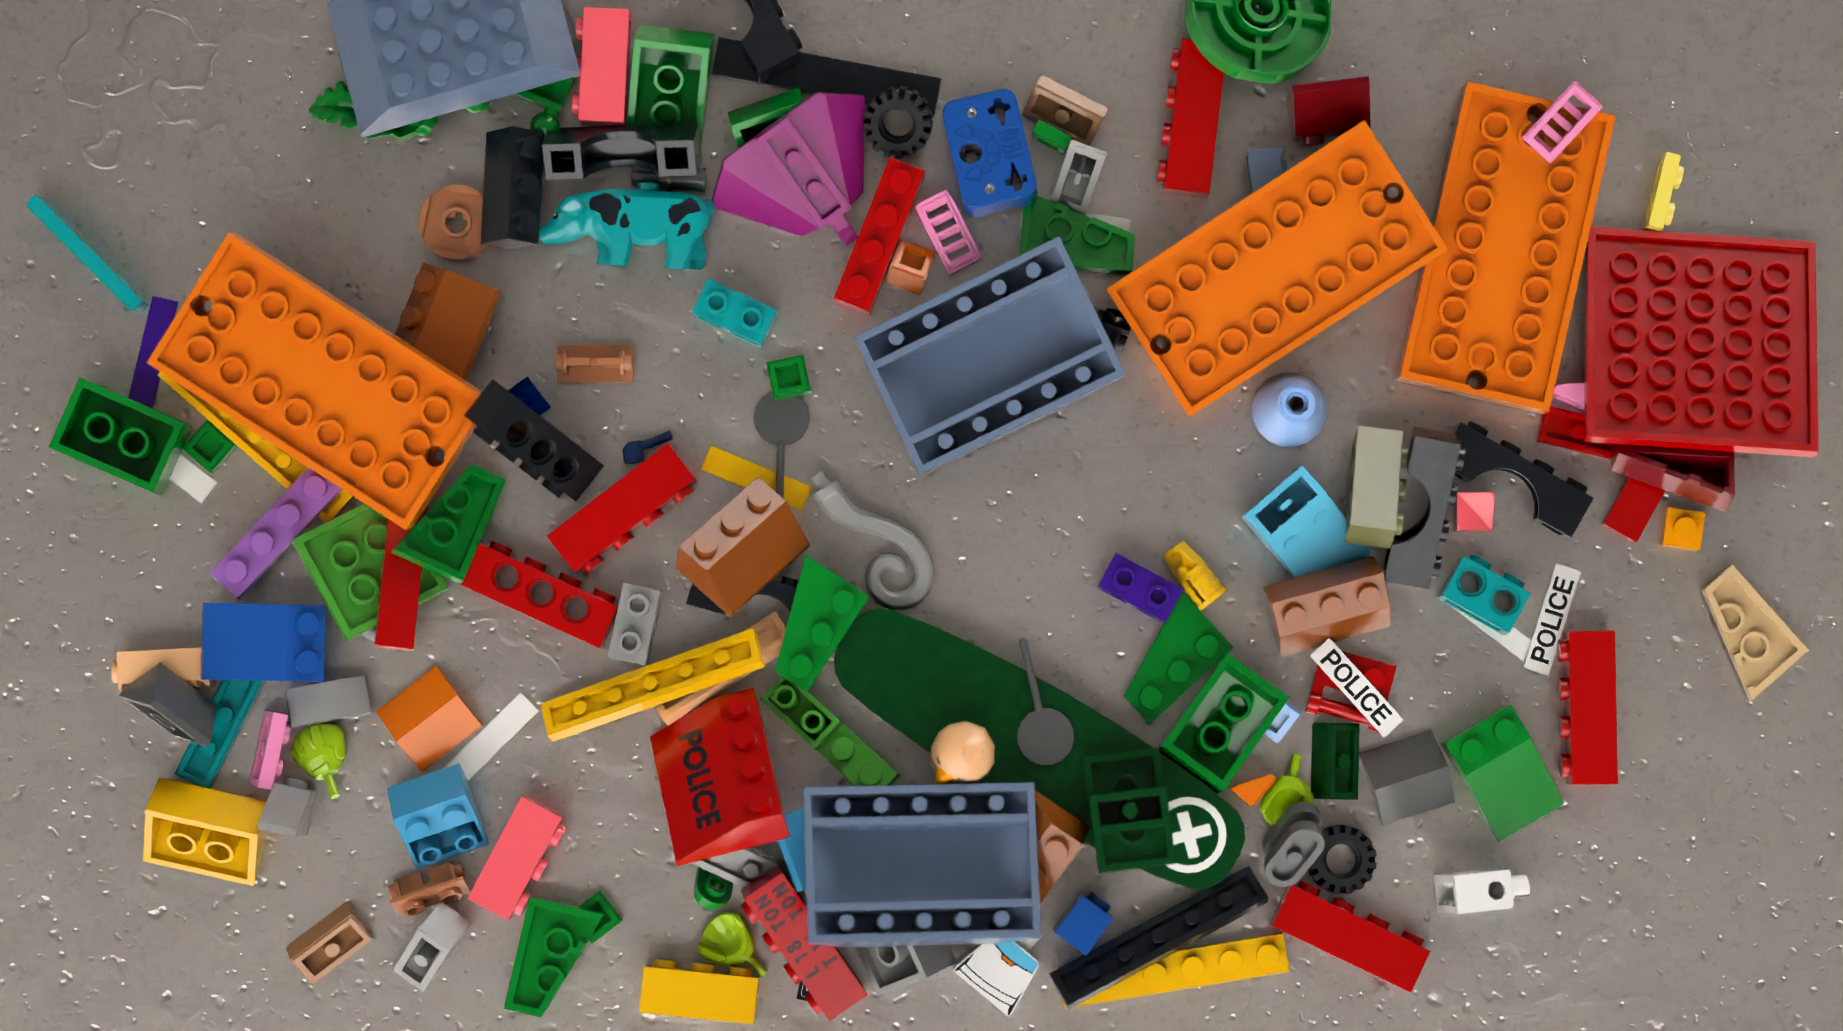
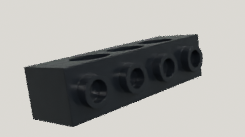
[464,379,604,501]

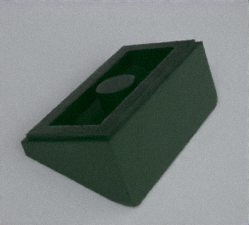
[1311,722,1360,800]

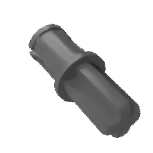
[631,167,707,192]

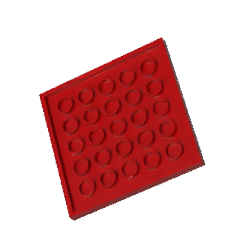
[1584,227,1819,457]

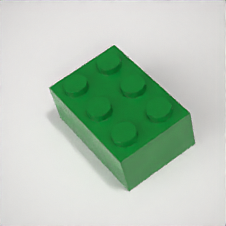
[49,377,192,495]

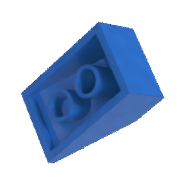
[201,603,326,682]

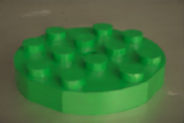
[1184,0,1331,84]

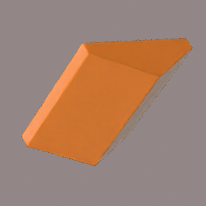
[376,665,483,772]

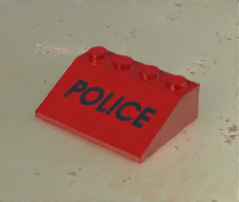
[650,687,790,866]

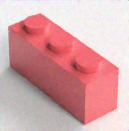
[572,7,632,126]
[467,796,567,920]

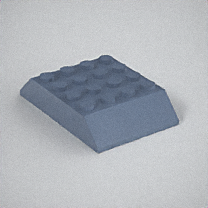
[327,0,581,138]
[854,236,1126,475]
[803,783,1041,947]

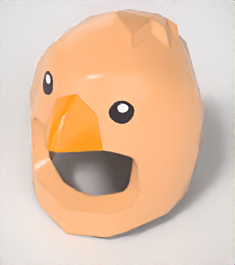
[930,721,994,785]

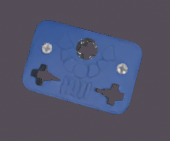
[942,89,1038,218]

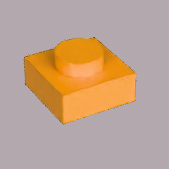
[1660,507,1705,551]

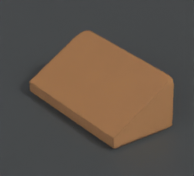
[1021,75,1108,146]
[286,903,374,985]

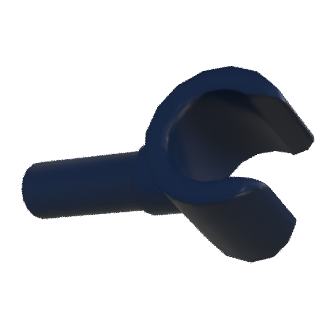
[622,430,673,465]

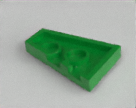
[1019,196,1135,275]
[391,464,506,584]
[775,555,870,693]
[1123,591,1234,724]
[504,896,605,1018]

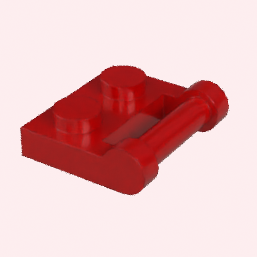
[1305,651,1397,732]

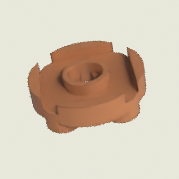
[418,184,488,261]

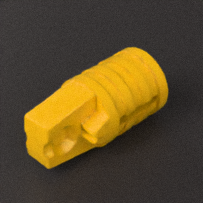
[1163,541,1228,611]

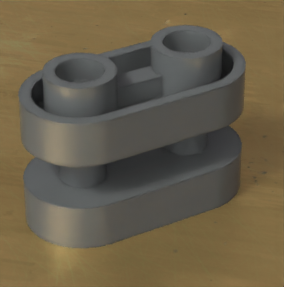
[1262,802,1325,887]

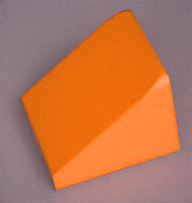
[886,240,936,295]
[1228,774,1276,807]

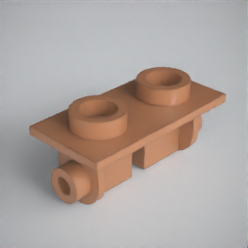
[555,345,633,383]
[388,861,471,916]

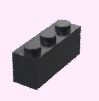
[481,126,544,250]

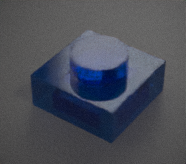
[508,376,551,415]

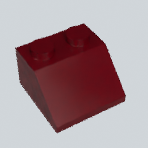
[1286,76,1371,146]

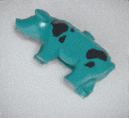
[539,182,715,270]

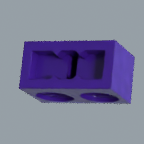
[1096,553,1183,624]

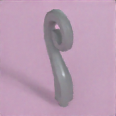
[810,471,934,610]

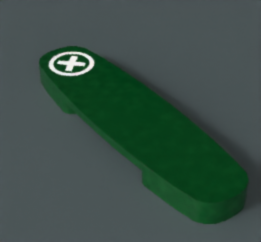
[834,608,1245,890]

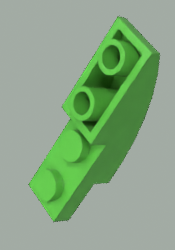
[760,676,901,786]

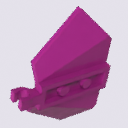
[711,92,865,246]

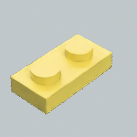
[1642,152,1684,231]

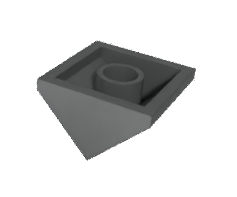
[119,662,217,748]
[1359,730,1455,825]

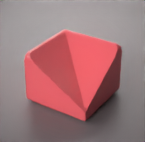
[1453,492,1494,531]

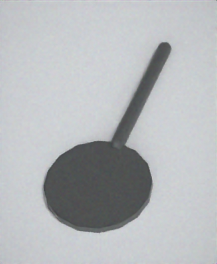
[753,391,810,499]
[1017,638,1074,765]

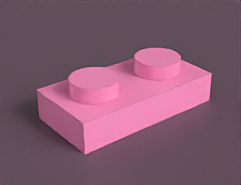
[249,709,291,790]

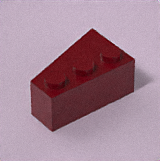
[1611,444,1735,512]

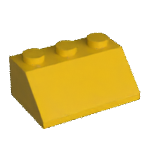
[143,777,268,886]

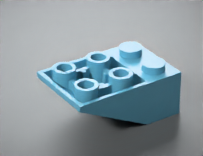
[1241,465,1373,578]

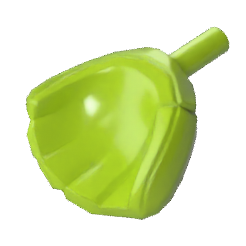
[290,723,347,799]
[1260,754,1314,826]
[697,911,768,977]

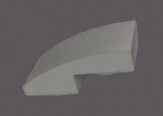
[285,675,371,728]

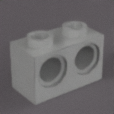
[607,583,664,666]

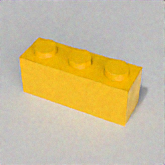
[639,958,760,1024]

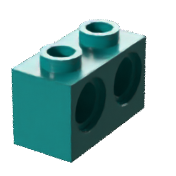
[692,278,778,349]
[1437,554,1531,635]

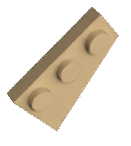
[1702,564,1809,701]

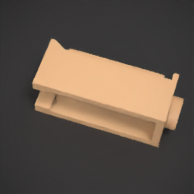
[111,647,216,690]

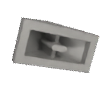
[1051,140,1107,214]

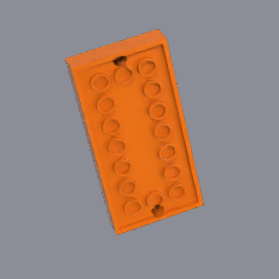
[1395,81,1616,415]
[1106,120,1449,417]
[147,232,483,530]

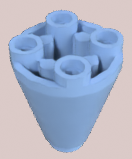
[1251,372,1327,448]

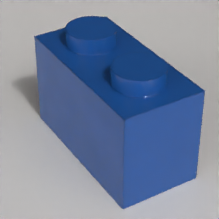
[1053,892,1114,955]

